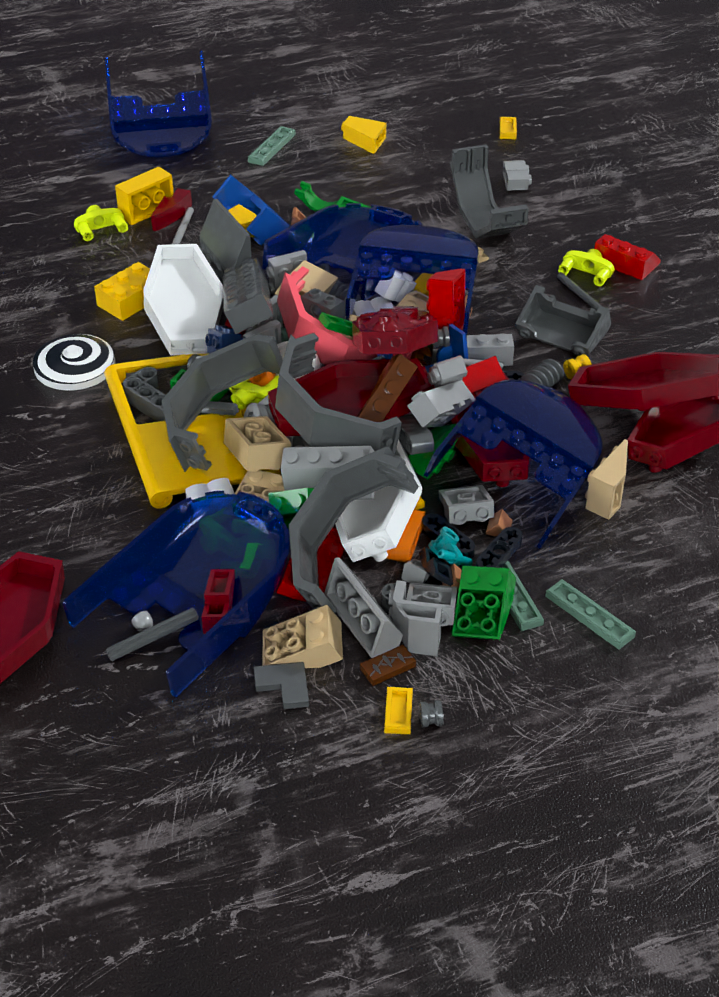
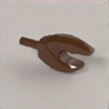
[411,346,432,366]

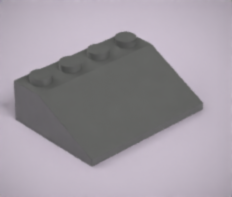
[198,199,251,273]

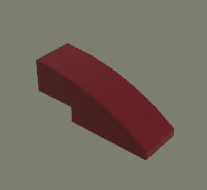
[151,188,192,231]
[201,569,235,634]

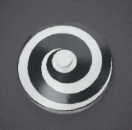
[33,334,116,390]

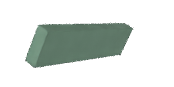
[248,126,295,166]
[489,560,544,631]
[545,579,636,650]

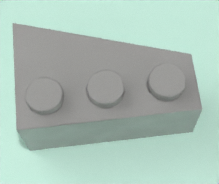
[407,380,476,428]

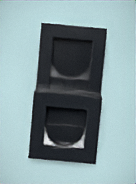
[419,547,454,587]

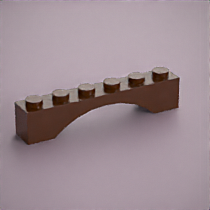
[357,354,418,422]

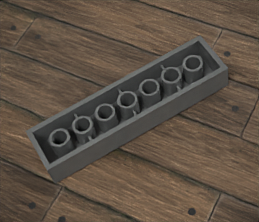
[222,257,274,334]

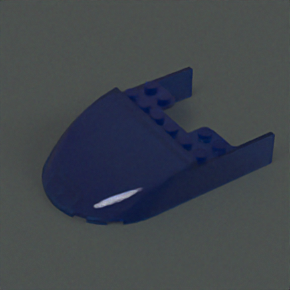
[105,51,212,157]
[262,203,425,301]
[345,225,479,337]
[423,379,603,549]
[62,490,290,697]

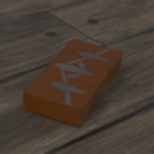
[360,645,416,686]

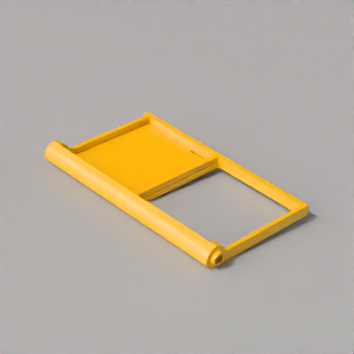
[104,354,281,509]

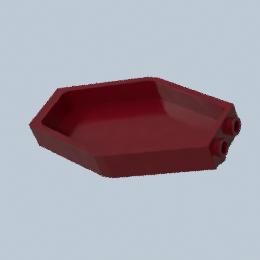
[352,306,438,354]
[568,352,719,411]
[268,358,434,436]
[450,372,538,487]
[627,397,719,473]
[0,551,65,684]

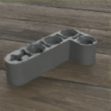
[123,367,166,422]
[398,414,434,456]

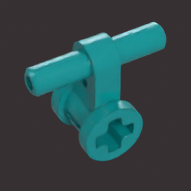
[428,526,473,566]

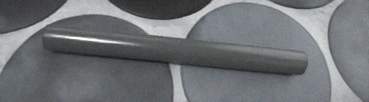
[557,272,603,311]

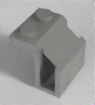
[388,580,442,656]

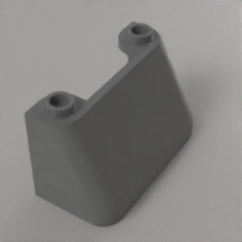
[515,285,611,356]

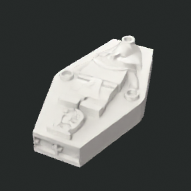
[144,244,224,355]
[335,439,422,562]

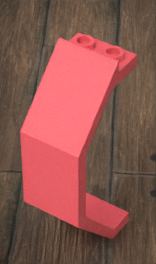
[277,266,413,366]

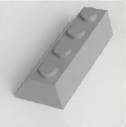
[429,333,514,366]
[281,446,375,500]
[324,557,403,658]

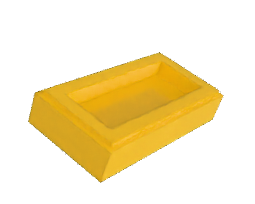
[500,117,517,139]
[384,687,413,734]

